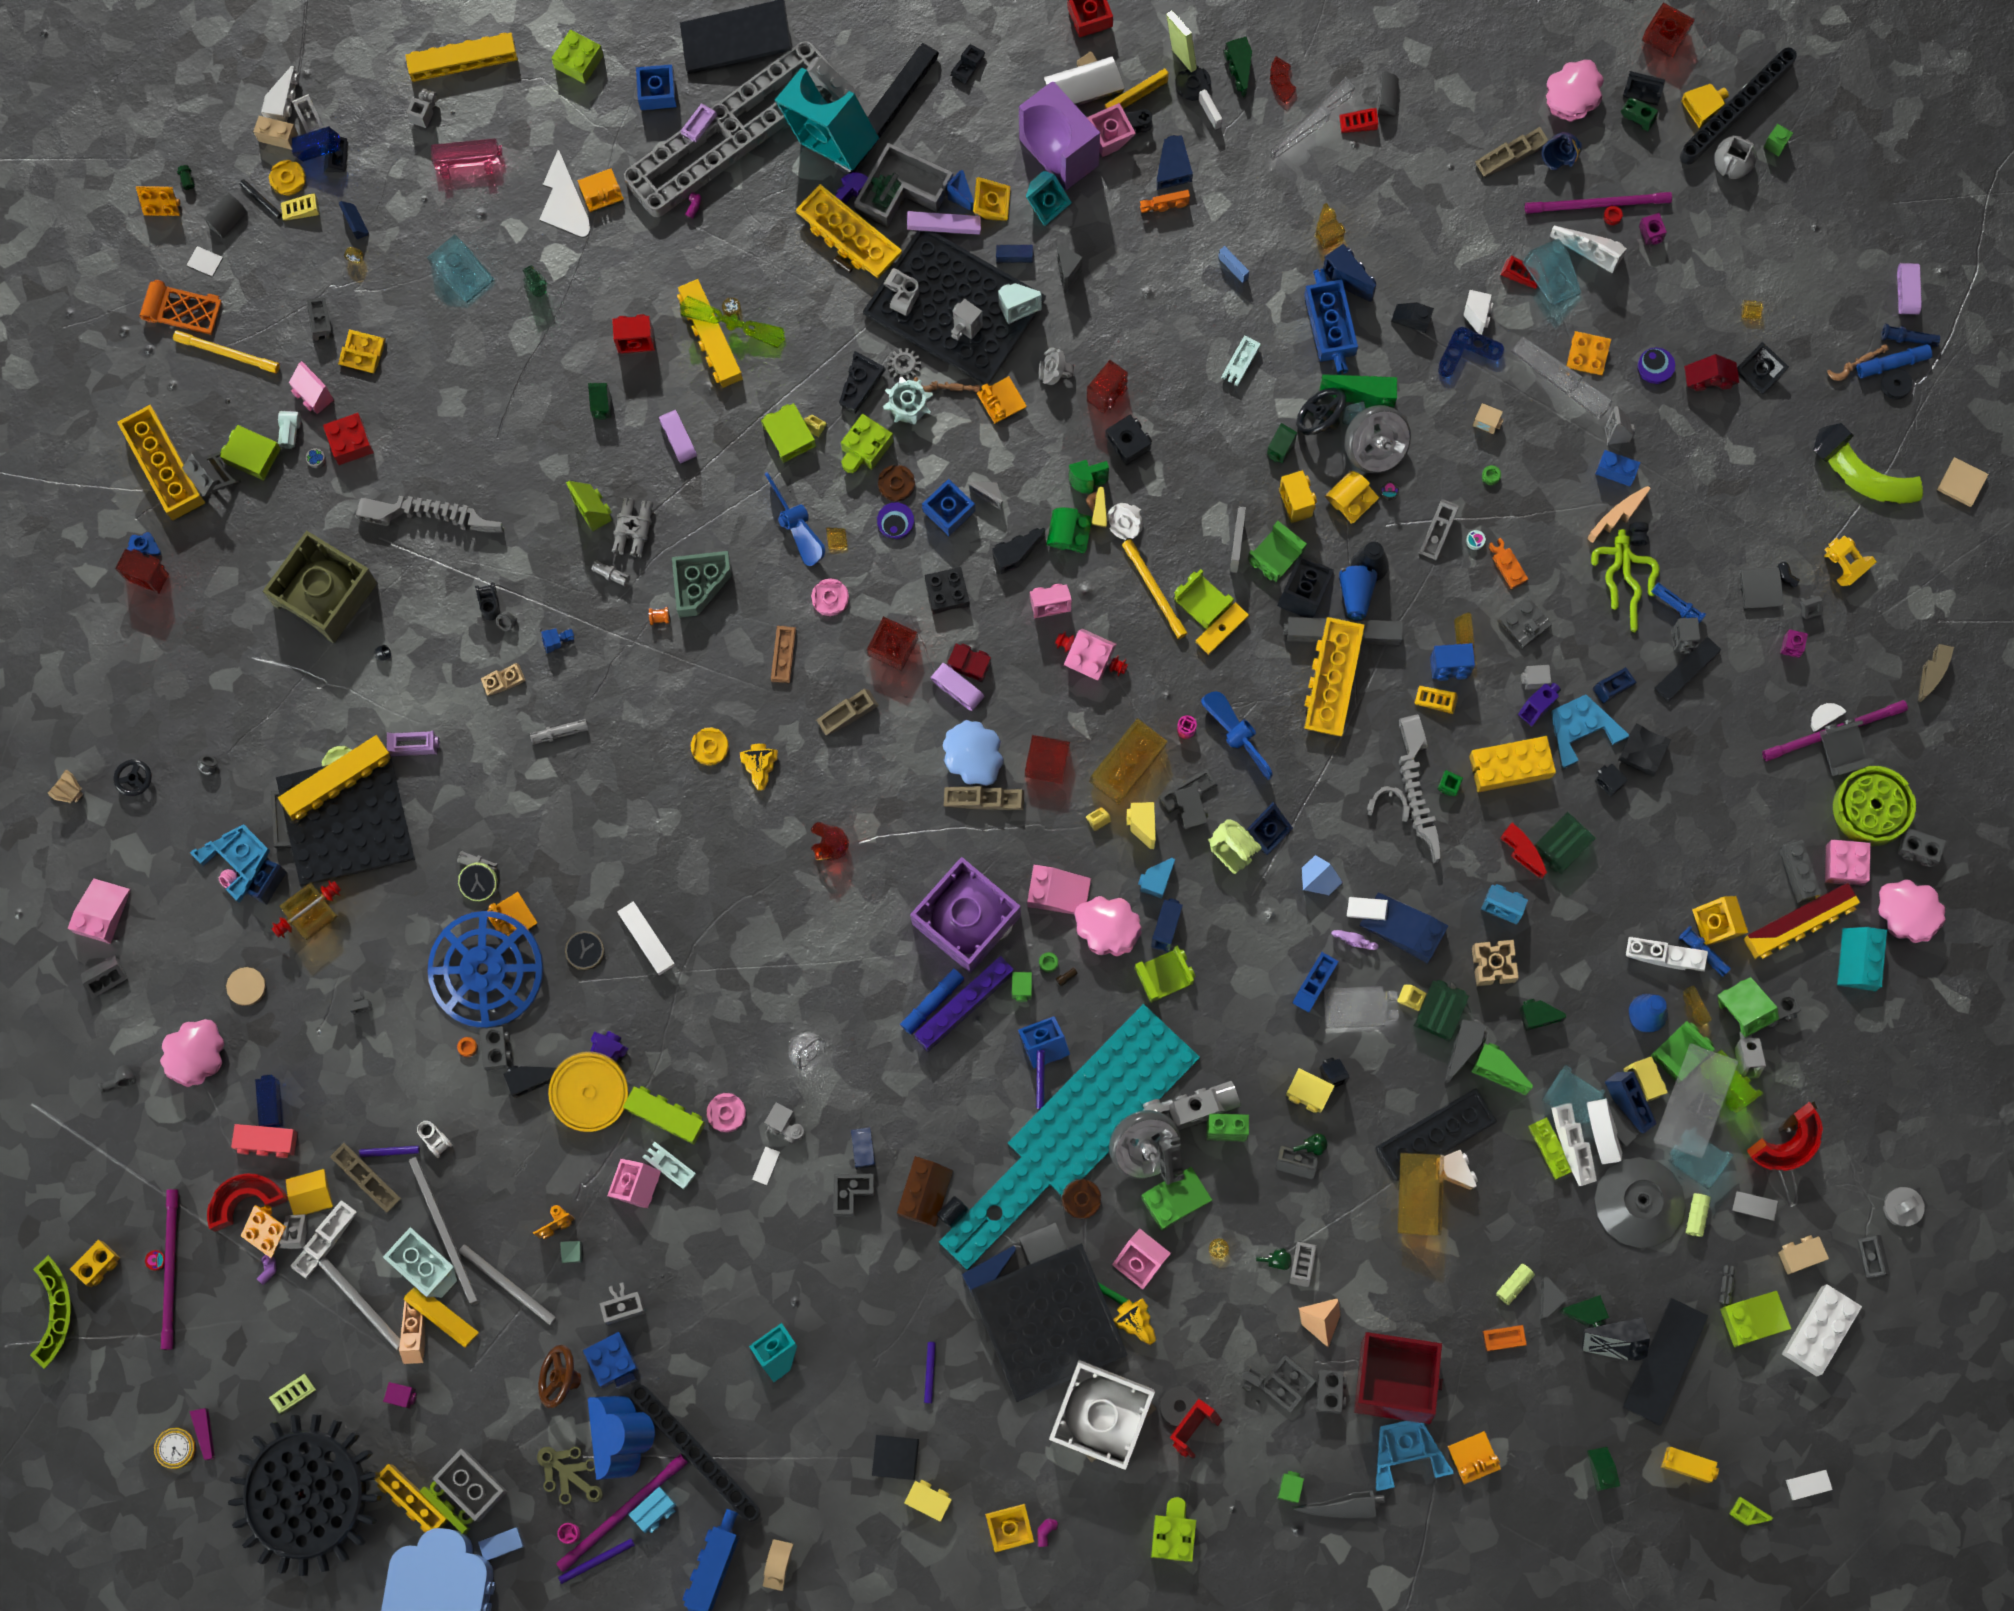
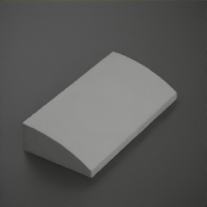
[1044,57,1125,106]

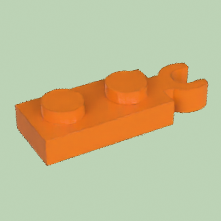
[1140,190,1190,213]
[1489,538,1528,590]

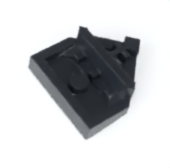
[1813,423,1854,462]

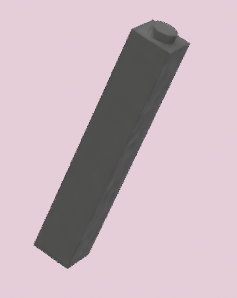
[1283,617,1403,645]

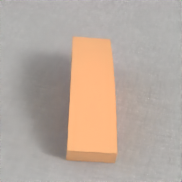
[1587,486,1651,543]

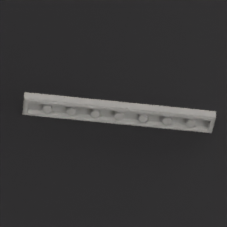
[409,1157,480,1306]

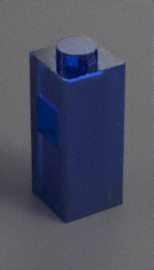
[292,126,340,162]
[255,1075,283,1128]

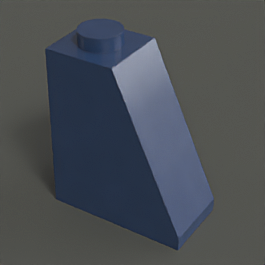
[1156,135,1193,190]
[1151,899,1183,952]

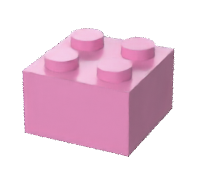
[1825,840,1870,886]

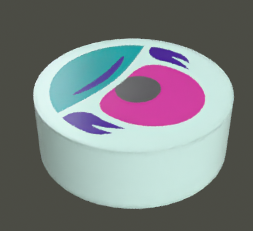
[1466,530,1486,550]

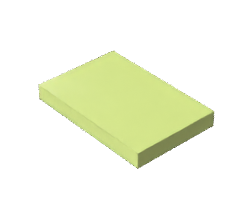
[1166,11,1197,72]

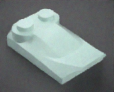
[383,1227,457,1298]

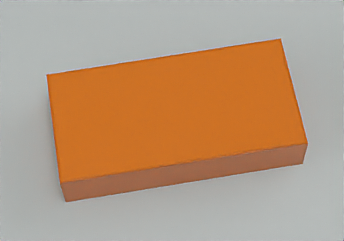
[1483,1325,1527,1352]

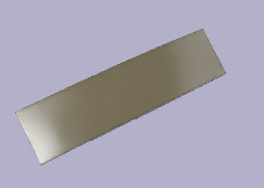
[1475,127,1548,177]
[944,786,1024,810]
[330,1143,401,1213]

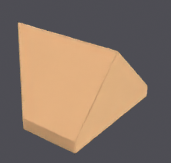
[1299,1299,1340,1348]

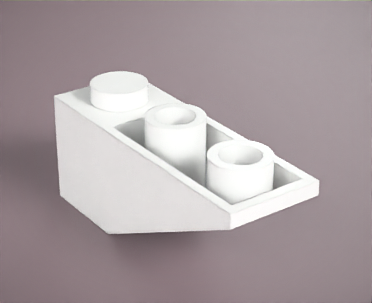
[261,66,299,122]

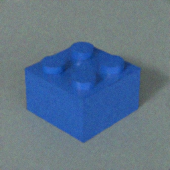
[636,64,677,110]
[922,479,975,536]
[1430,643,1475,681]
[583,1332,639,1388]

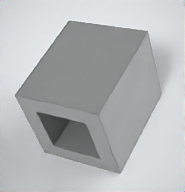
[1521,665,1551,690]

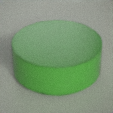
[1482,465,1501,485]
[1039,952,1058,973]

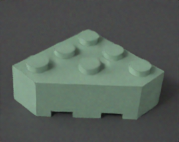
[672,551,732,618]

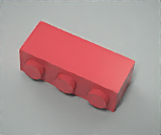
[231,1124,298,1158]

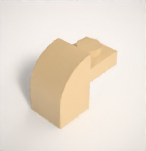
[763,1539,793,1591]

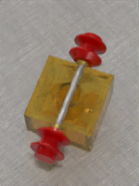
[271,881,341,940]

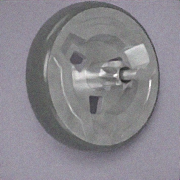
[1344,405,1411,474]
[1109,1110,1181,1179]

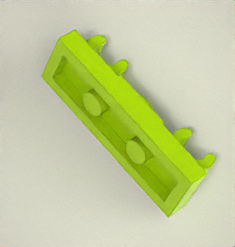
[1528,1117,1572,1180]
[419,1481,474,1534]

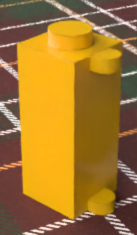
[1661,1447,1719,1483]

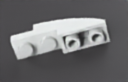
[1626,937,1708,972]

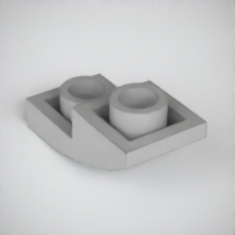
[1732,1191,1779,1221]

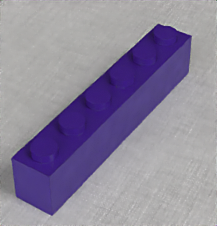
[914,956,1014,1052]

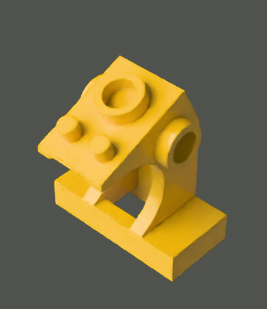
[1824,535,1877,586]

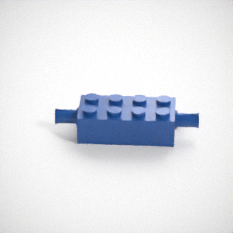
[1304,268,1358,375]
[682,1509,740,1611]

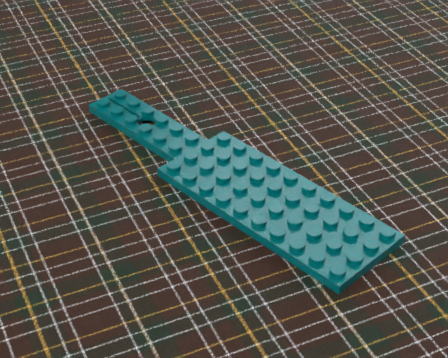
[939,1004,1200,1270]

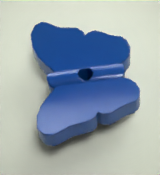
[125,532,161,561]

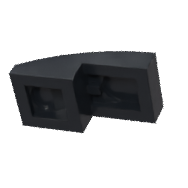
[950,44,985,84]

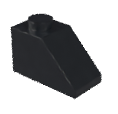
[1391,302,1434,333]
[1320,1058,1350,1088]

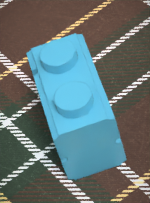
[629,1487,677,1533]

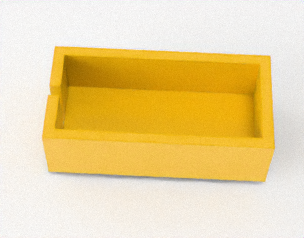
[1469,736,1556,792]

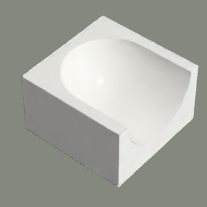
[1049,1360,1155,1470]

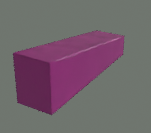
[189,1408,215,1460]

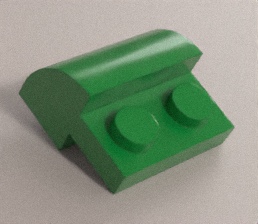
[1068,460,1109,494]
[1046,507,1092,554]

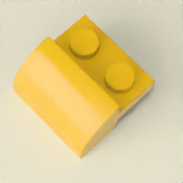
[1325,471,1379,523]

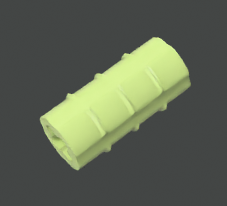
[1686,1193,1711,1237]
[1496,1264,1535,1305]

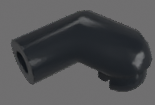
[1777,562,1800,587]

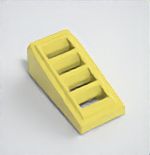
[281,193,320,221]
[1091,487,1107,528]

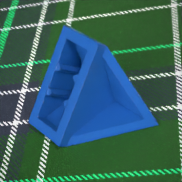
[947,170,974,211]

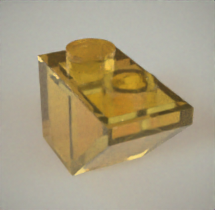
[1315,203,1345,250]

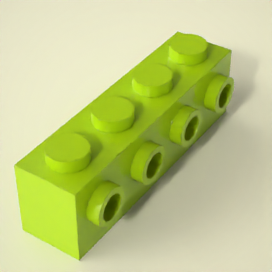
[623,1086,705,1145]

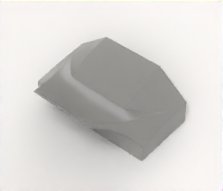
[277,1214,307,1249]

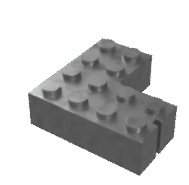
[854,143,953,227]

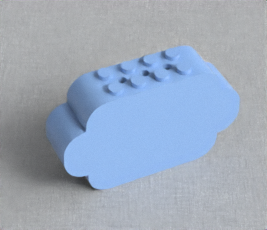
[381,1528,495,1611]

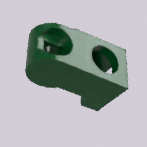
[1621,98,1658,132]

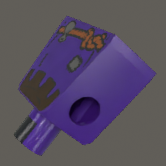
[1518,683,1561,727]

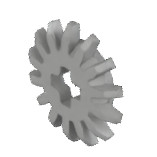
[887,348,921,379]

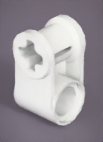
[417,1121,453,1158]

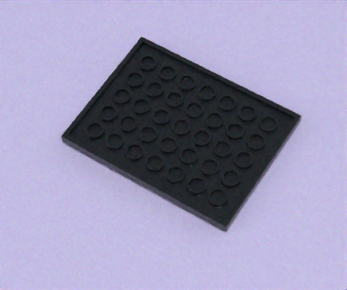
[863,230,1046,385]

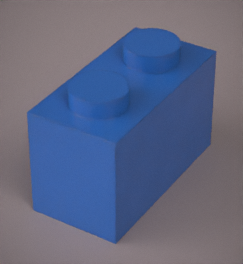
[1595,450,1640,487]

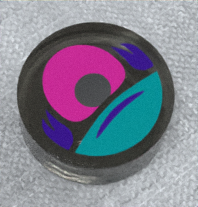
[1380,481,1399,501]

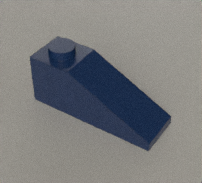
[1605,1072,1657,1133]
[962,1246,1016,1296]

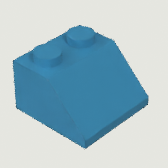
[1481,884,1528,925]

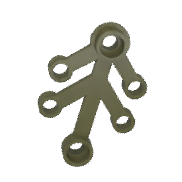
[537,1447,603,1505]

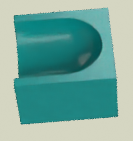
[775,68,879,171]

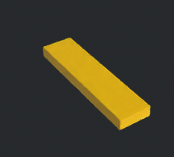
[1105,68,1169,109]
[403,1287,479,1348]

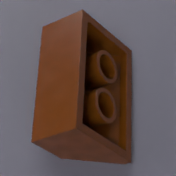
[897,1156,953,1227]

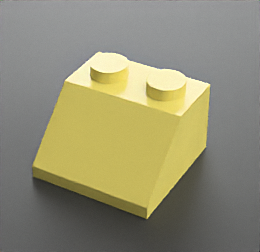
[1126,802,1155,849]
[1286,1068,1334,1113]

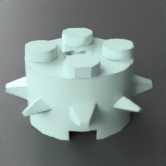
[883,378,933,425]

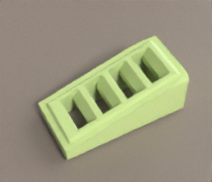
[269,1374,316,1415]

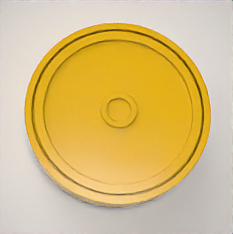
[548,1052,628,1132]

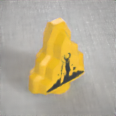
[740,744,778,791]
[1113,1298,1156,1345]

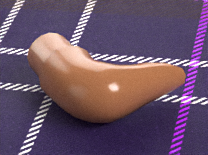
[1086,492,1106,512]

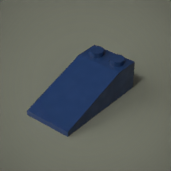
[1359,892,1448,964]

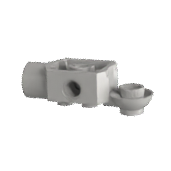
[1143,1081,1240,1130]

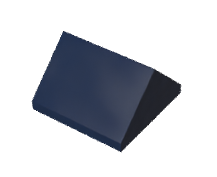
[1246,802,1293,855]
[246,859,287,905]

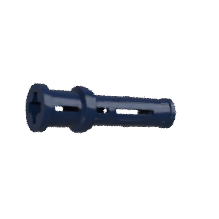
[1881,323,1940,347]

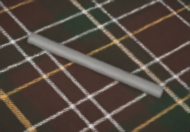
[459,1244,556,1325]
[318,1257,400,1350]

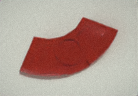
[1270,56,1296,104]

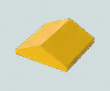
[973,177,1011,221]
[286,1169,333,1215]
[985,1504,1034,1552]

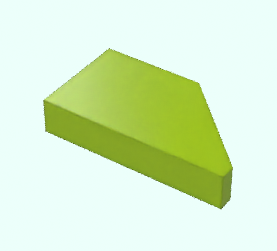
[1729,1497,1773,1526]

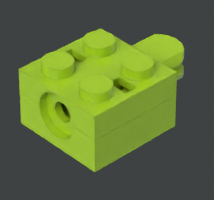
[841,413,894,473]
[1151,1497,1196,1562]

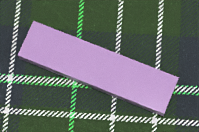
[907,211,981,235]

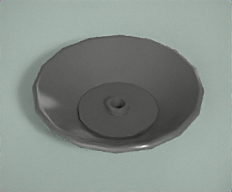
[1594,1157,1686,1248]

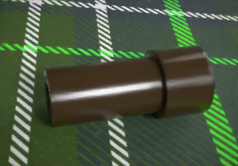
[833,255,854,273]
[1056,967,1078,986]

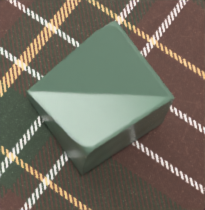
[560,1241,582,1263]

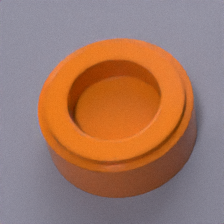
[457,1037,478,1057]

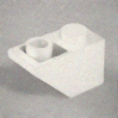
[1464,290,1493,334]
[1436,1150,1478,1190]

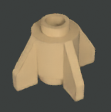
[48,770,83,804]

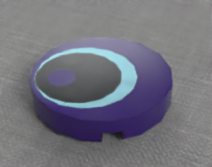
[1637,347,1676,384]
[877,502,914,539]

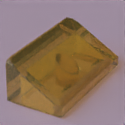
[1454,612,1475,650]

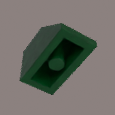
[588,383,612,420]
[1267,423,1297,463]
[1519,999,1566,1031]
[1560,1295,1609,1327]
[1587,1447,1620,1491]

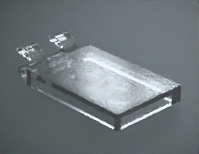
[1324,986,1399,1028]

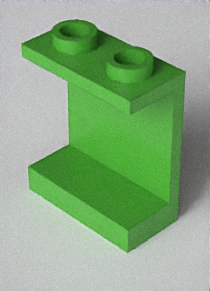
[1248,521,1307,582]
[1717,977,1779,1038]
[1650,1021,1715,1084]
[1207,1114,1249,1142]

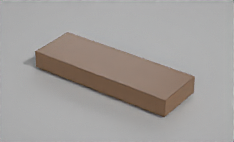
[771,626,796,683]

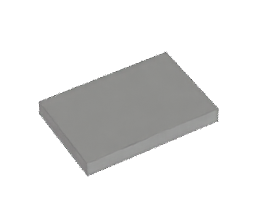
[1230,506,1246,573]

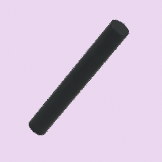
[239,179,282,219]

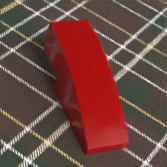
[1500,822,1547,880]

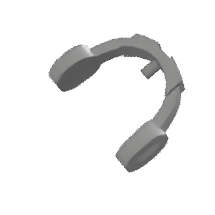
[1367,786,1410,822]

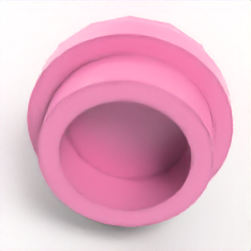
[219,869,239,888]

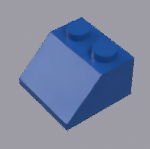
[1018,1016,1070,1068]

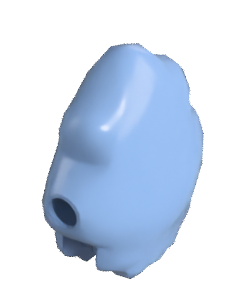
[943,720,1004,786]

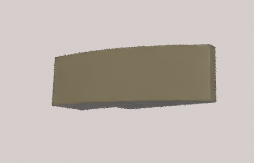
[1918,644,1954,702]
[817,688,879,736]

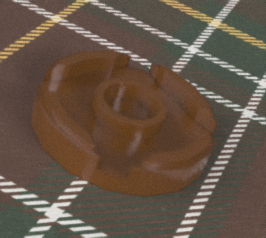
[878,465,915,502]
[1062,1179,1101,1219]

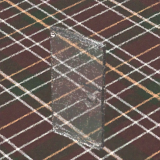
[1653,1044,1739,1159]

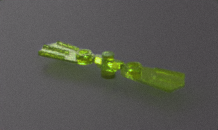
[680,296,785,348]

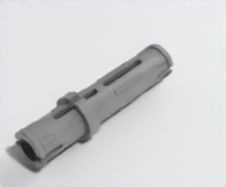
[529,719,588,745]

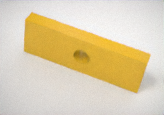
[1195,602,1249,655]

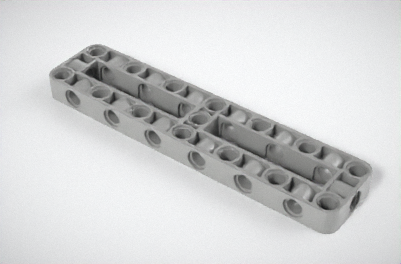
[624,41,835,217]

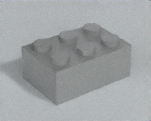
[432,1449,508,1522]

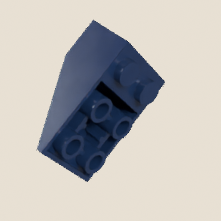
[1323,244,1377,302]

